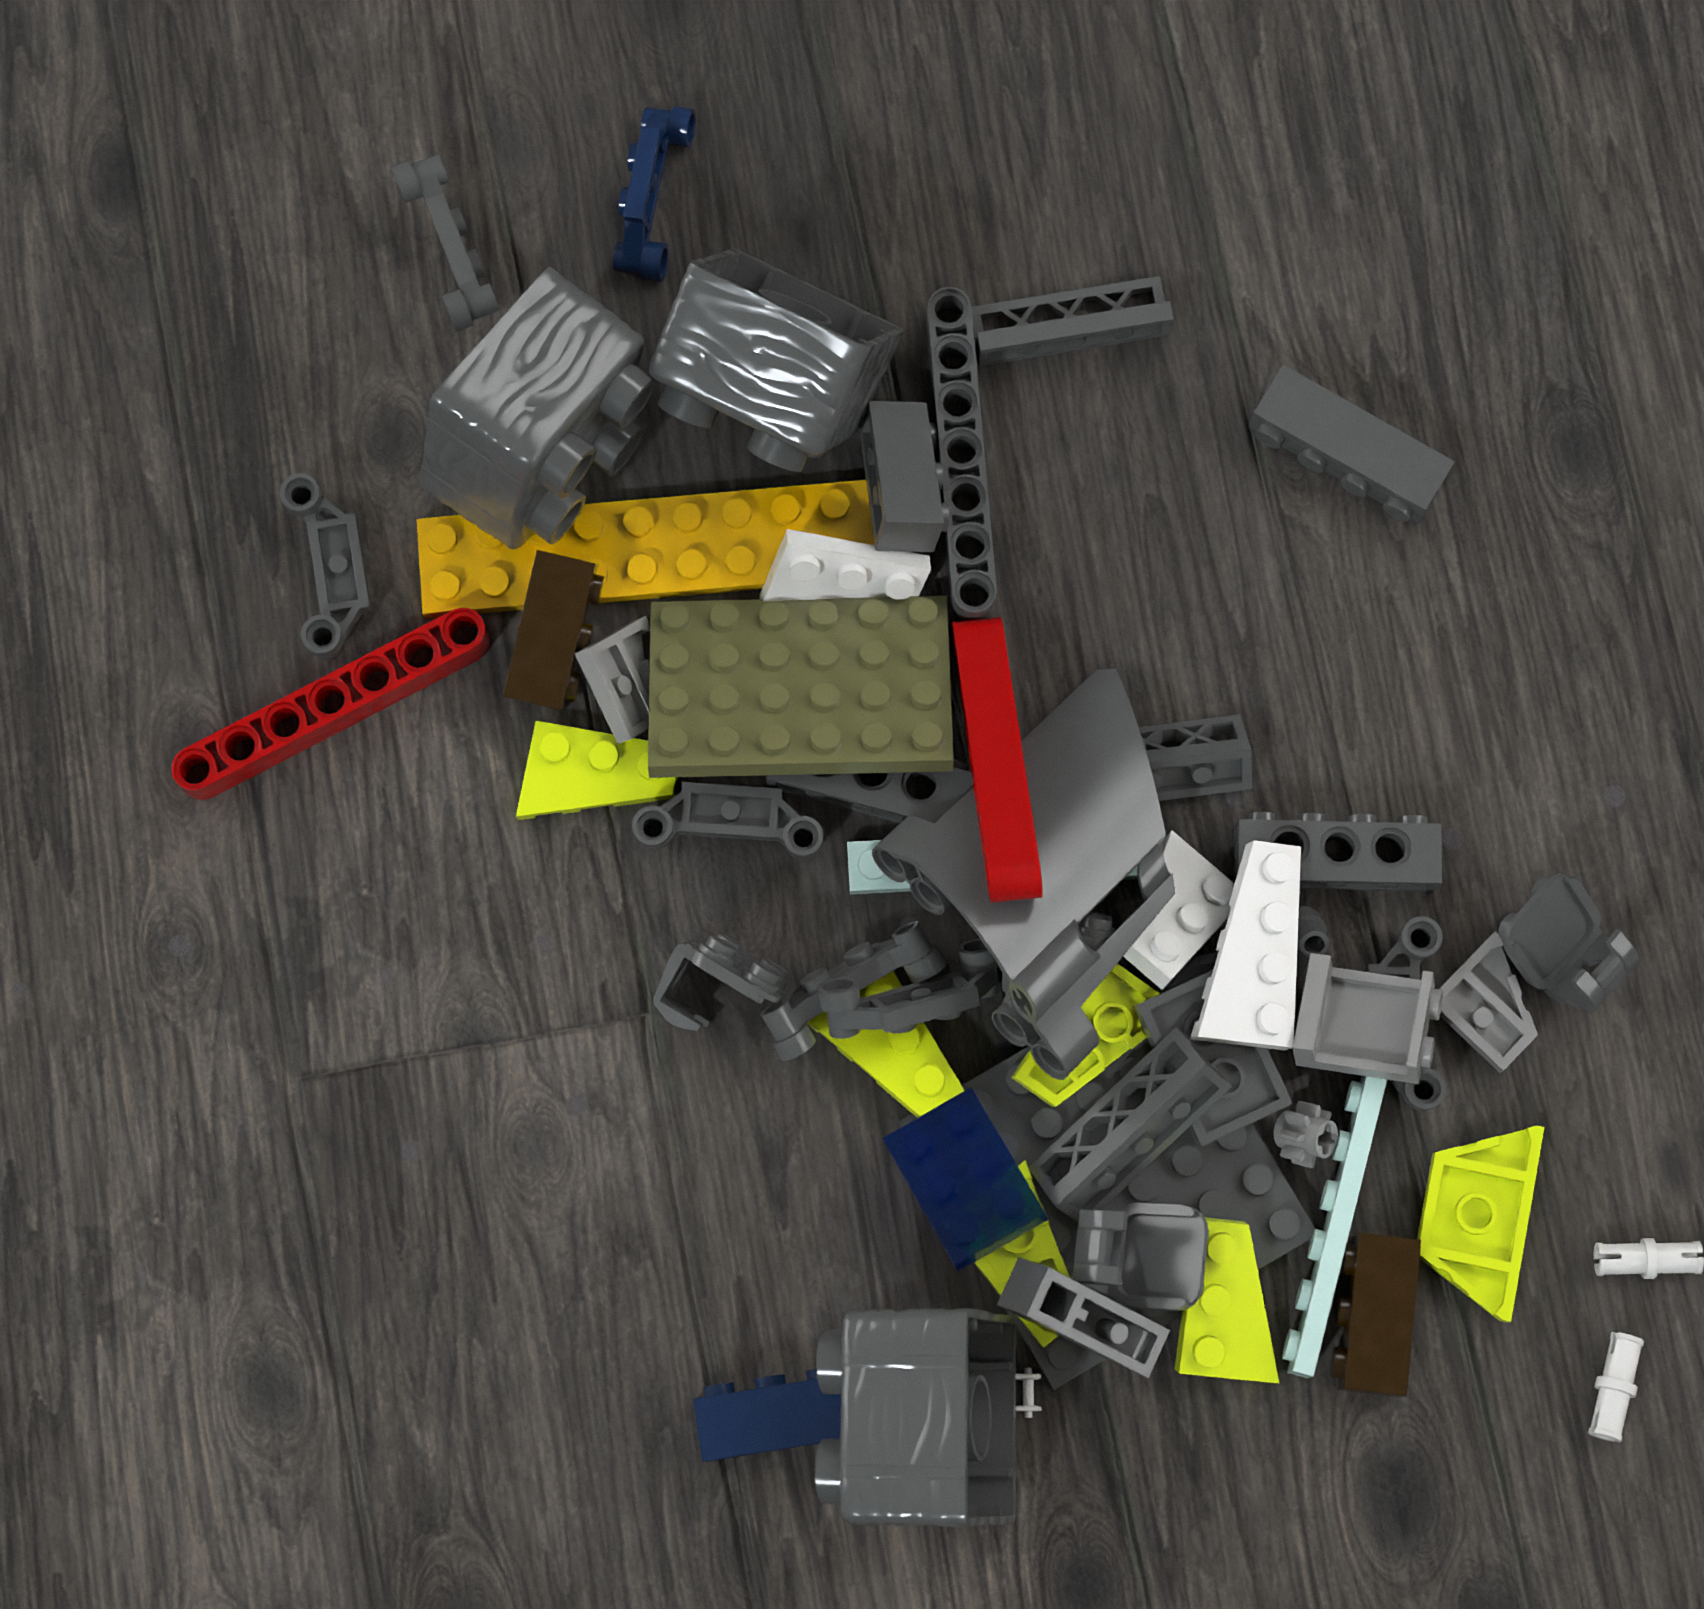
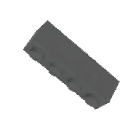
[1248,365,1455,524]

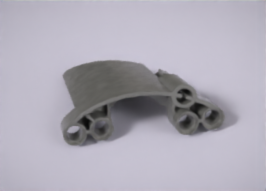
[872,668,1175,1080]

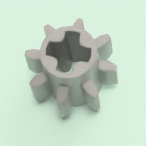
[1274,1101,1338,1168]

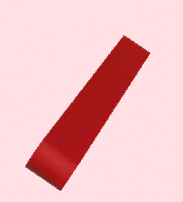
[171,608,490,800]
[952,617,1043,903]

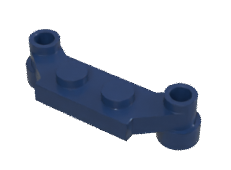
[613,106,696,282]

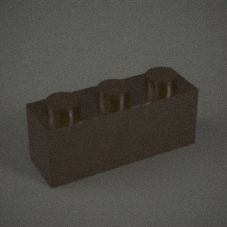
[503,550,605,710]
[1330,1232,1421,1398]

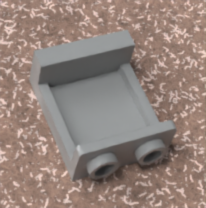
[1293,953,1443,1084]

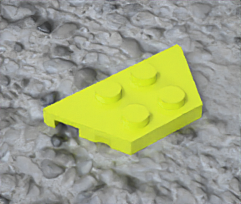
[1417,1126,1544,1323]

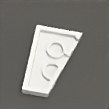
[760,529,931,601]
[1123,830,1234,990]

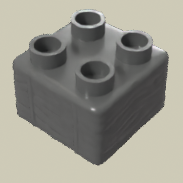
[648,249,904,472]
[419,267,657,549]
[815,1308,1016,1527]

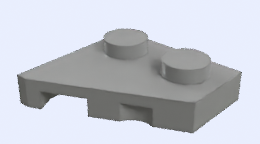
[575,616,650,744]
[1439,931,1538,1073]

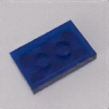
[882,1087,1048,1271]

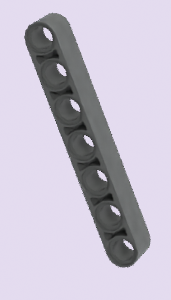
[927,287,997,621]

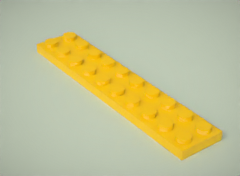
[416,480,875,619]

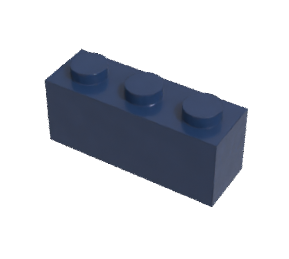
[693,1369,841,1462]

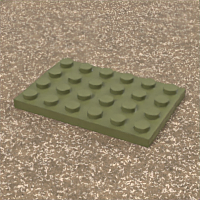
[648,596,954,778]

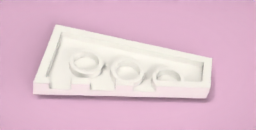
[1190,840,1301,1050]

